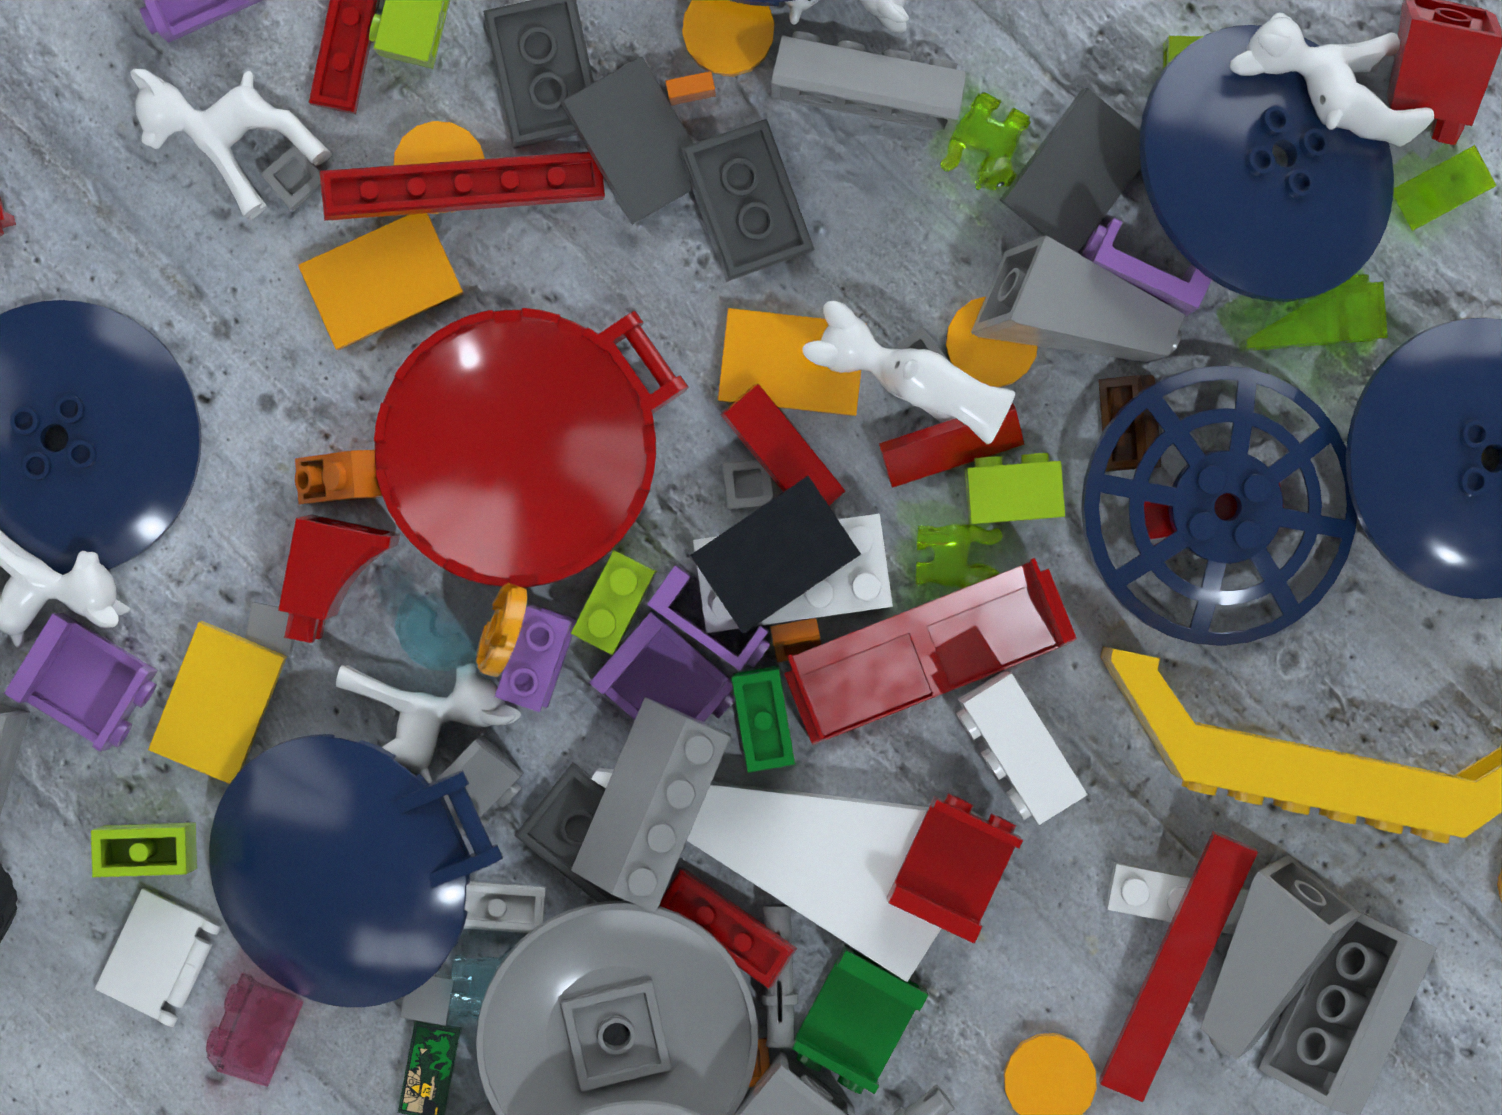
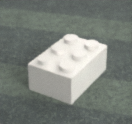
[956,670,1087,825]

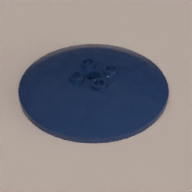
[1139,25,1394,302]
[0,300,202,575]
[1346,318,1502,599]

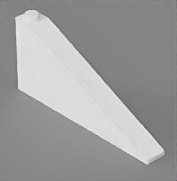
[591,767,988,982]

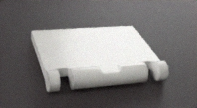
[95,888,221,1027]

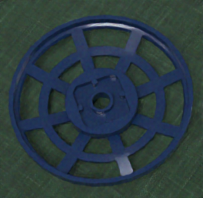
[1081,366,1357,646]

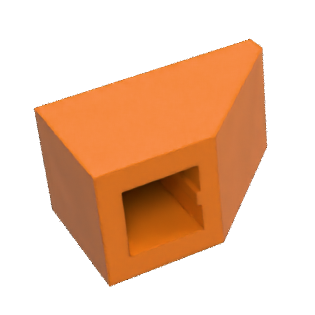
[295,450,382,505]

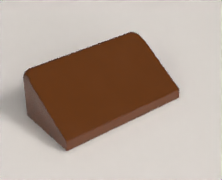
[1098,375,1161,472]

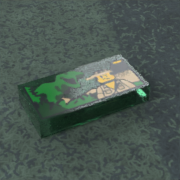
[398,1020,462,1115]

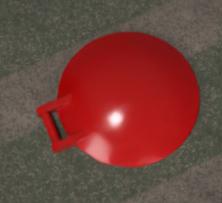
[374,308,689,588]

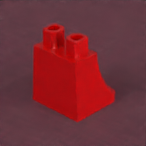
[1387,0,1502,145]
[278,514,400,643]

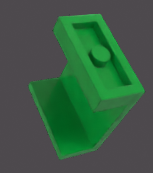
[731,665,795,772]
[792,945,929,1094]

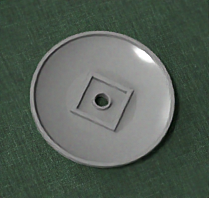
[476,901,758,1115]

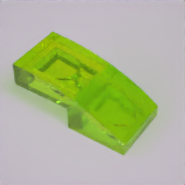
[1393,145,1497,231]

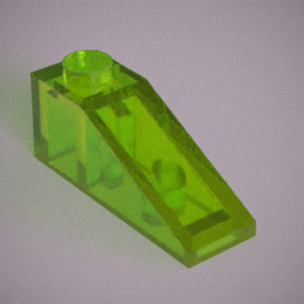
[1239,274,1388,352]

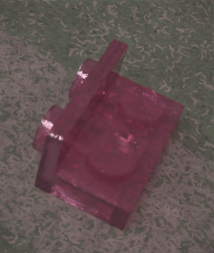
[206,973,304,1087]

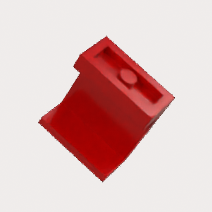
[886,793,1023,944]

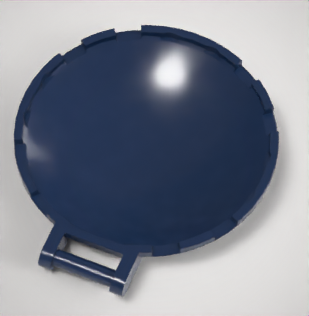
[209,734,503,1008]

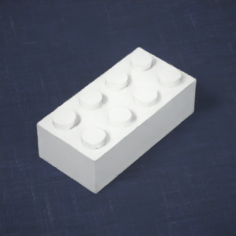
[693,513,893,633]

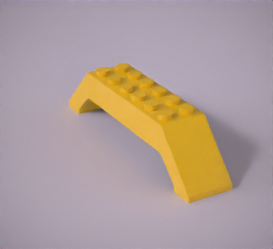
[1100,646,1502,844]

